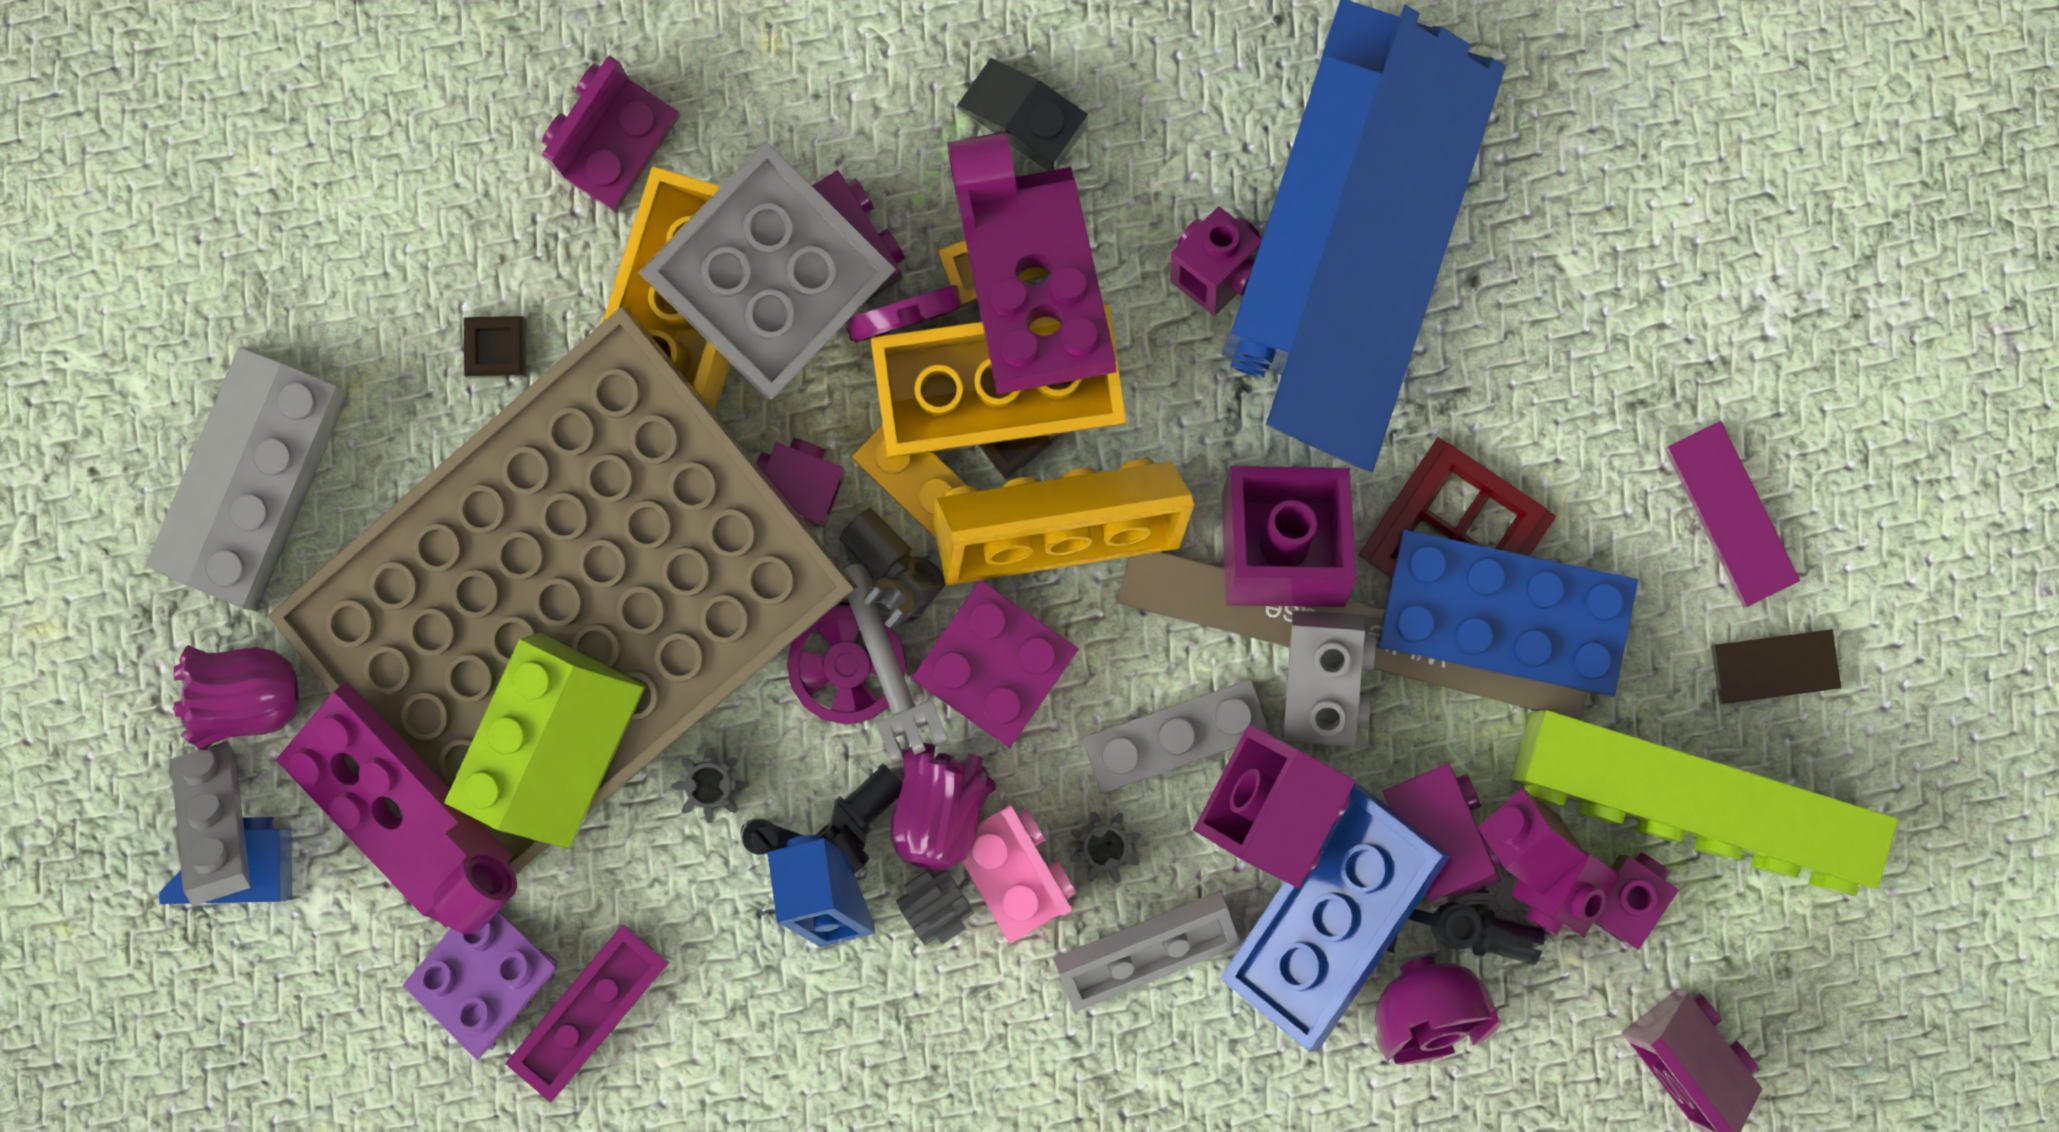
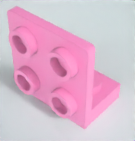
[962,804,1077,944]

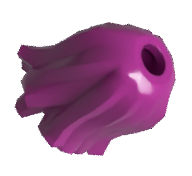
[173,645,299,750]
[890,743,996,871]

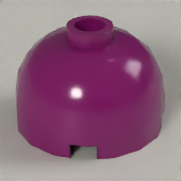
[1375,956,1501,1065]

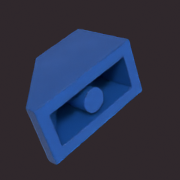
[159,817,292,904]
[767,835,875,947]

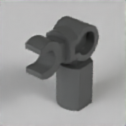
[839,507,945,628]

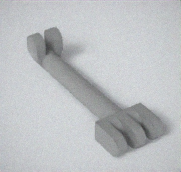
[842,564,948,764]

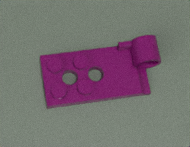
[947,131,1117,395]
[276,682,517,934]

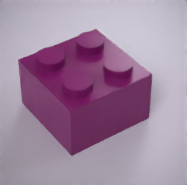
[1221,466,1356,607]
[911,580,1079,748]
[1193,725,1356,889]

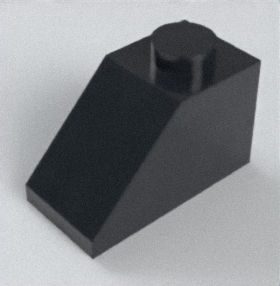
[957,58,1088,171]

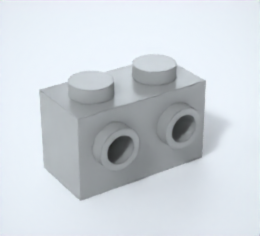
[1283,610,1376,747]

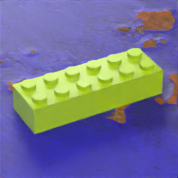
[1509,710,1898,896]

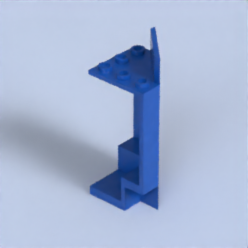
[1221,0,1506,473]

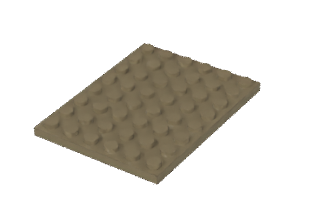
[267,307,858,876]

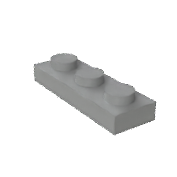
[1082,679,1271,794]
[170,741,251,906]
[1053,891,1241,1012]

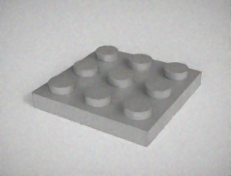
[638,141,896,400]

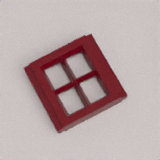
[1358,437,1556,578]

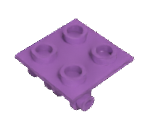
[402,911,559,1060]

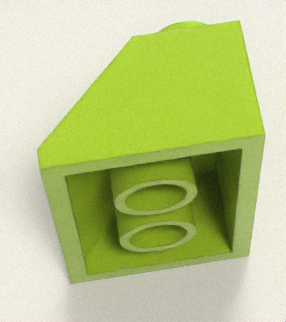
[444,632,646,849]

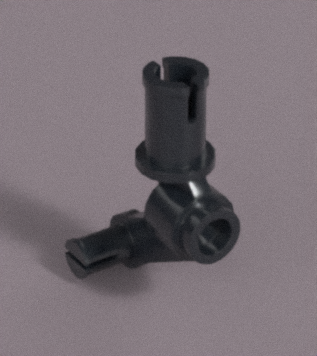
[740,763,902,874]
[1387,902,1545,966]

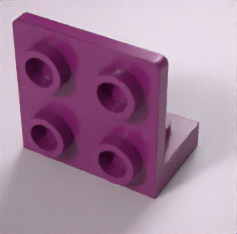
[542,55,681,213]

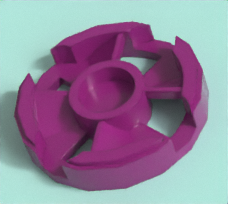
[844,285,962,343]
[787,605,907,725]

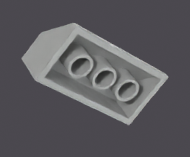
[145,347,349,612]

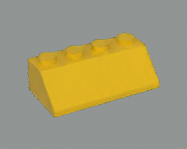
[602,166,731,413]
[871,304,1127,458]
[932,459,1194,586]

